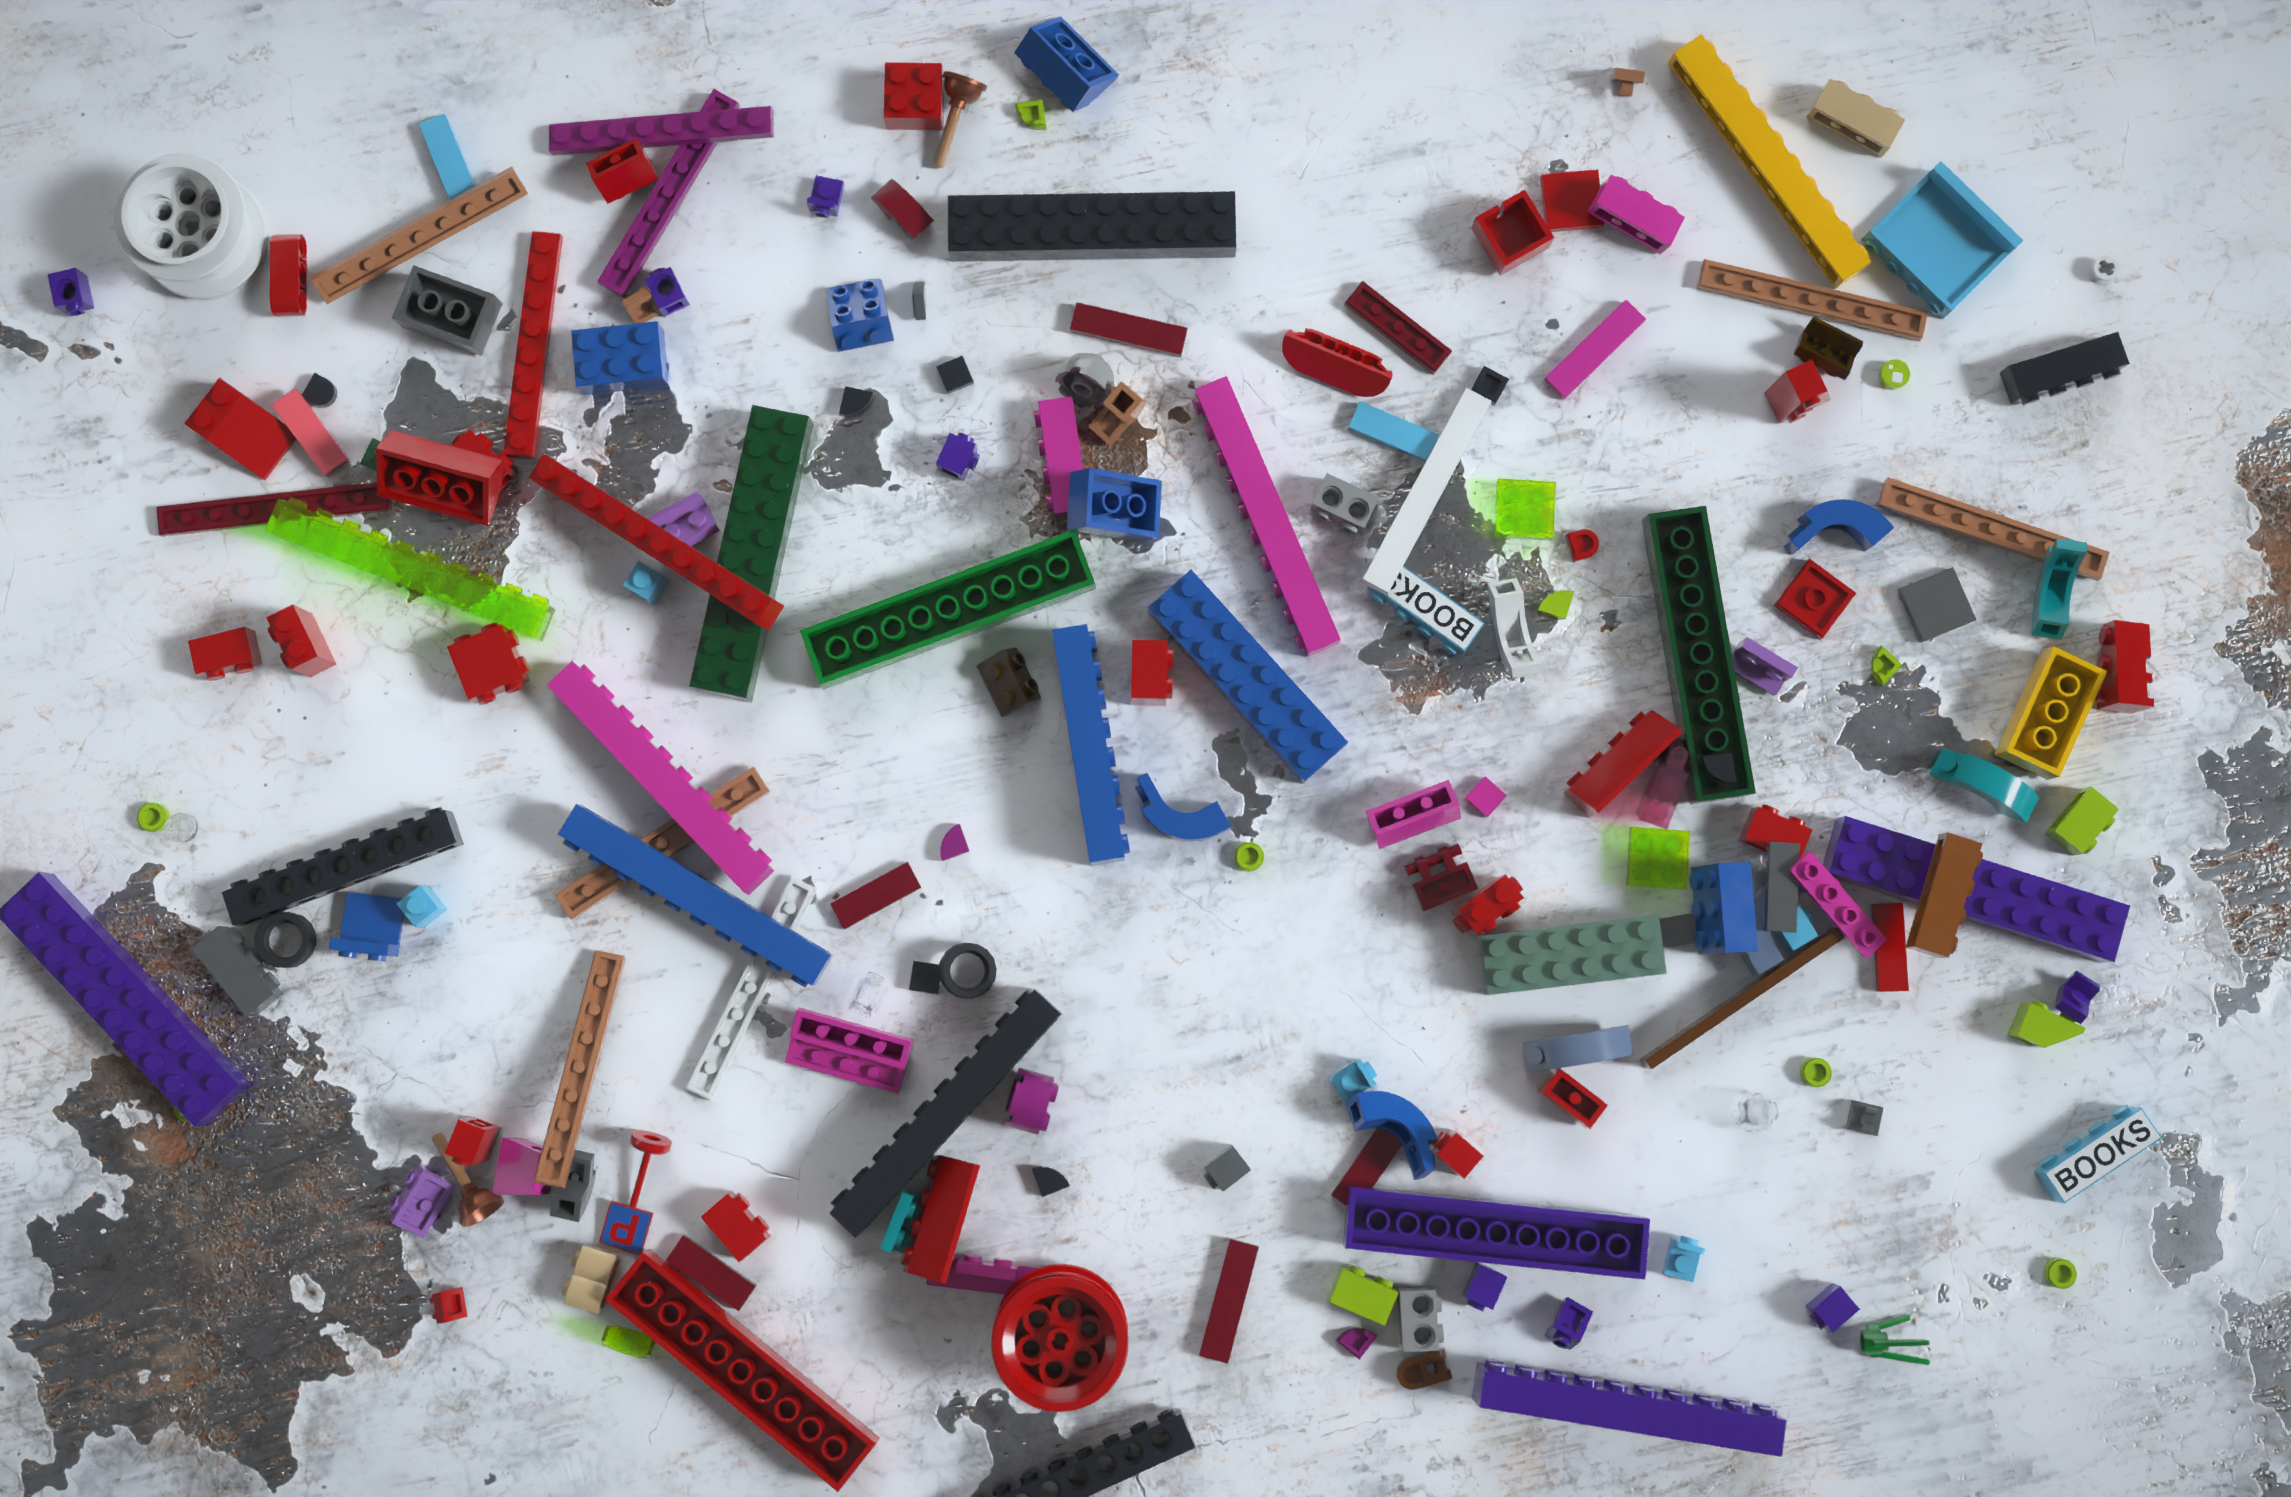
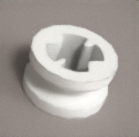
[2089,256,2119,284]

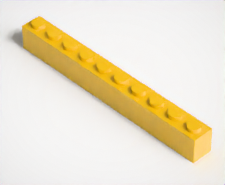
[1668,34,1871,289]

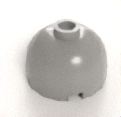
[1055,353,1115,409]

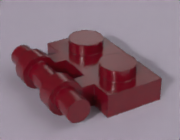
[1404,843,1478,912]

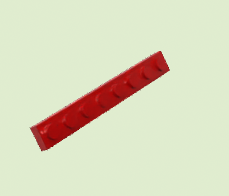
[503,231,563,459]

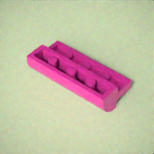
[785,1007,913,1094]

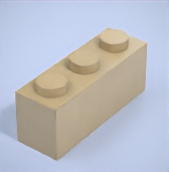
[1807,78,1906,158]

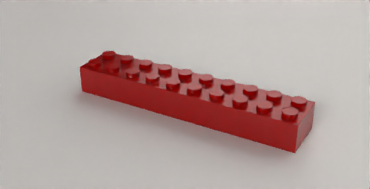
[605,1249,880,1492]

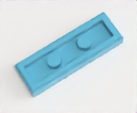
[418,113,476,200]
[1348,401,1439,462]

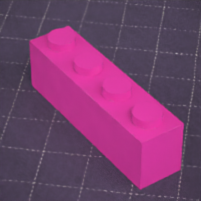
[1034,396,1083,519]

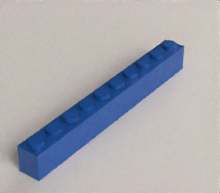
[557,804,834,988]

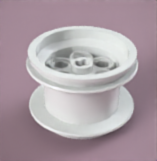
[114,153,269,300]

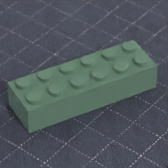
[1478,914,1667,995]

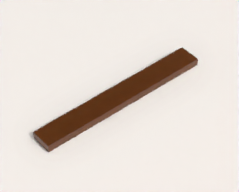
[1639,928,1844,1069]

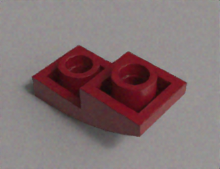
[870,179,934,240]

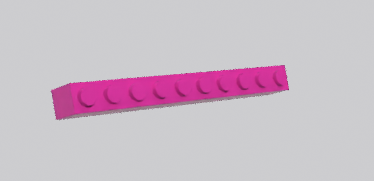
[1192,376,1341,657]
[547,661,775,895]

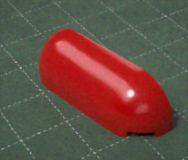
[1282,328,1393,397]

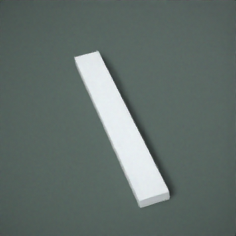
[1361,388,1492,596]
[685,876,818,1101]

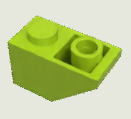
[2007,1000,2086,1048]

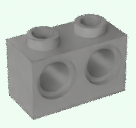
[1310,473,1379,534]
[1397,1286,1444,1352]

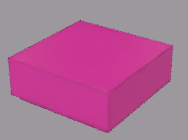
[1465,776,1507,818]

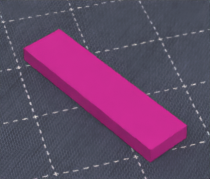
[1544,299,1646,399]

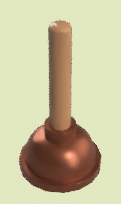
[933,71,987,168]
[432,1133,504,1227]

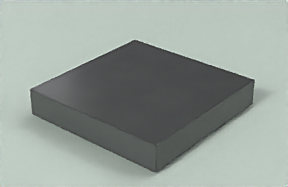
[1897,567,1977,643]

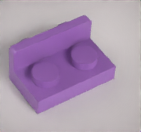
[648,492,720,546]
[1732,637,1798,696]
[388,1164,455,1238]

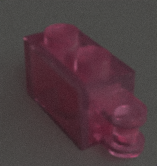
[1636,743,1688,829]

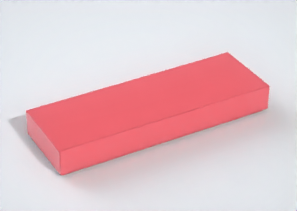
[272,388,350,476]

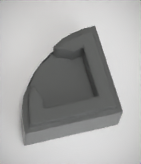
[912,281,926,320]

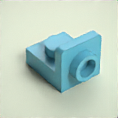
[1329,1059,1377,1103]
[1662,1235,1705,1282]

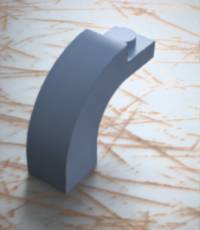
[1741,883,1805,975]
[1522,1025,1633,1072]

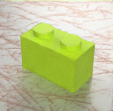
[2045,786,2119,856]
[1327,1264,1399,1326]

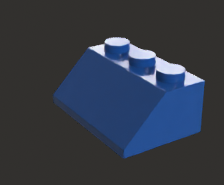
[1014,16,1119,112]

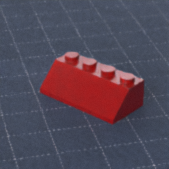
[376,430,503,526]
[1564,710,1683,818]
[901,1155,980,1284]

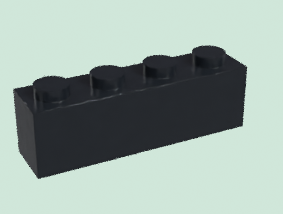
[2000,332,2130,406]

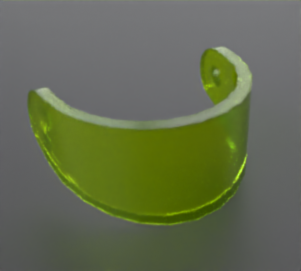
[601,1325,655,1359]

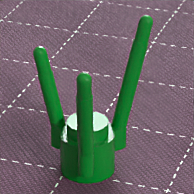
[1860,1315,1930,1365]

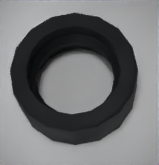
[254,912,316,968]
[938,943,997,999]

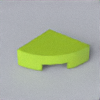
[1015,99,1047,130]
[1537,590,1574,620]
[1871,645,1903,687]

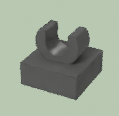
[1846,1100,1884,1136]

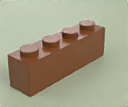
[1906,832,1983,958]

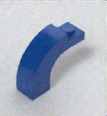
[1784,499,1894,555]
[1135,773,1231,842]
[1346,1091,1438,1180]

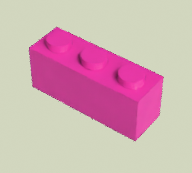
[1587,174,1685,255]
[1366,780,1461,849]

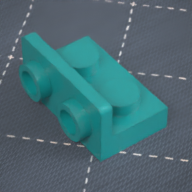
[880,1189,922,1254]

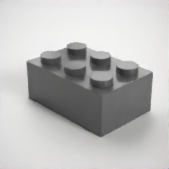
[392,265,503,356]

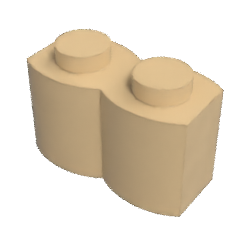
[562,1244,621,1314]

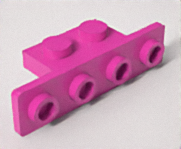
[1789,852,1886,958]
[926,1254,1037,1295]

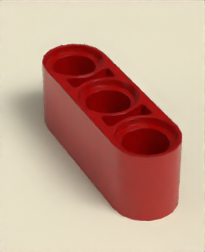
[269,234,307,317]

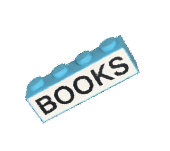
[1367,566,1485,655]
[2034,1105,2162,1203]

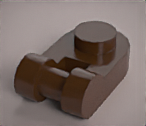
[1396,1348,1453,1390]

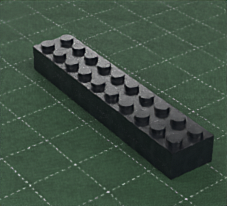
[948,191,1236,262]
[829,989,1063,1238]

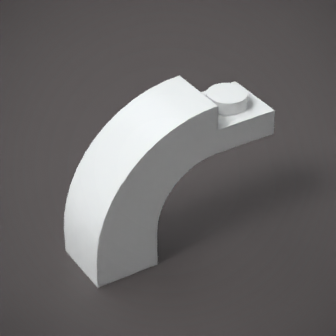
[1488,578,1541,678]

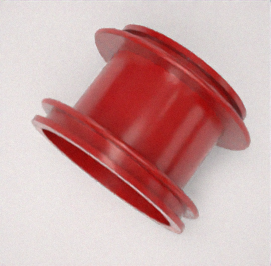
[991,1264,1129,1412]

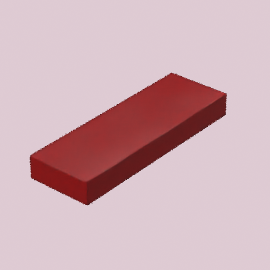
[1871,903,1909,992]

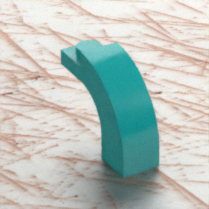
[2031,538,2087,640]
[1930,748,2039,823]

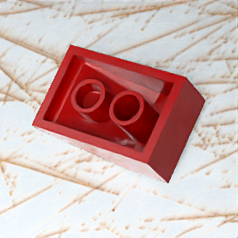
[184,378,296,480]

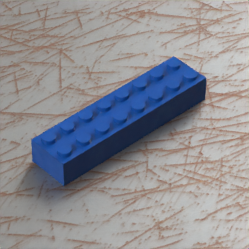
[1148,569,1348,784]
[1052,624,1130,866]

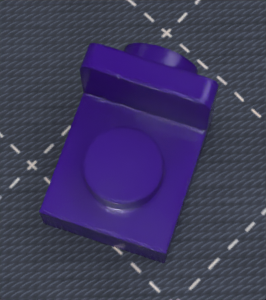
[806,175,845,218]
[2055,971,2100,1024]
[1545,1297,1593,1350]

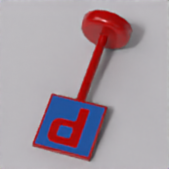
[599,1130,672,1255]

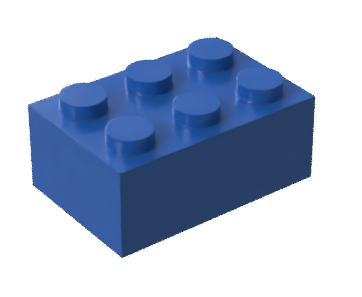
[571,321,669,395]
[1067,468,1162,541]
[1689,862,1758,955]

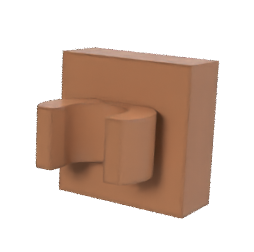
[1611,68,1645,97]
[622,287,662,324]

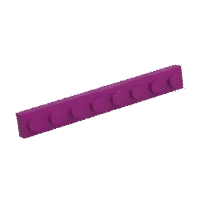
[597,88,740,298]
[549,106,774,156]

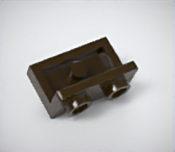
[1793,317,1863,381]
[976,647,1041,717]

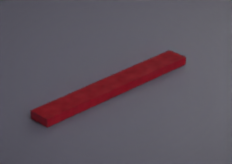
[157,482,392,537]

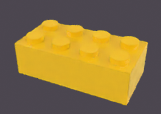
[1994,646,2107,780]

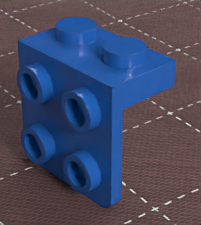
[826,278,894,352]
[329,892,404,962]

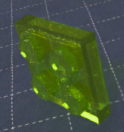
[1494,478,1556,541]
[1626,827,1690,890]

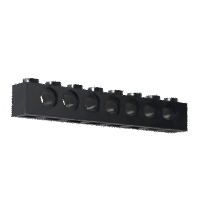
[221,807,464,926]
[977,1408,1196,1497]

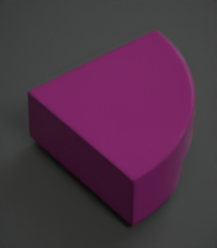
[940,824,970,861]
[1335,1328,1378,1360]

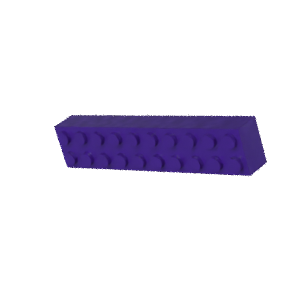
[1822,816,2130,963]
[0,872,251,1127]
[1343,1186,1650,1280]
[1472,1359,1787,1457]

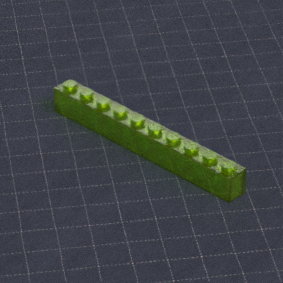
[265,498,556,641]

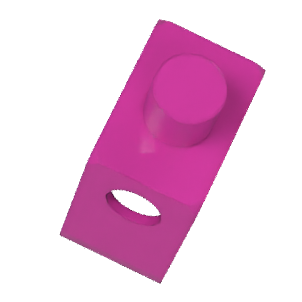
[492,1137,551,1195]

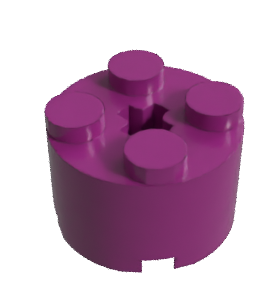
[1003,1067,1059,1135]

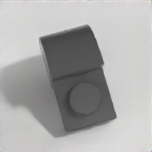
[550,1150,596,1222]

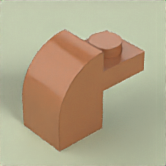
[1088,381,1146,446]

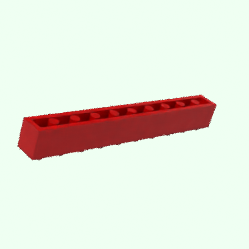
[528,454,784,631]

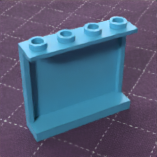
[1861,161,2024,319]

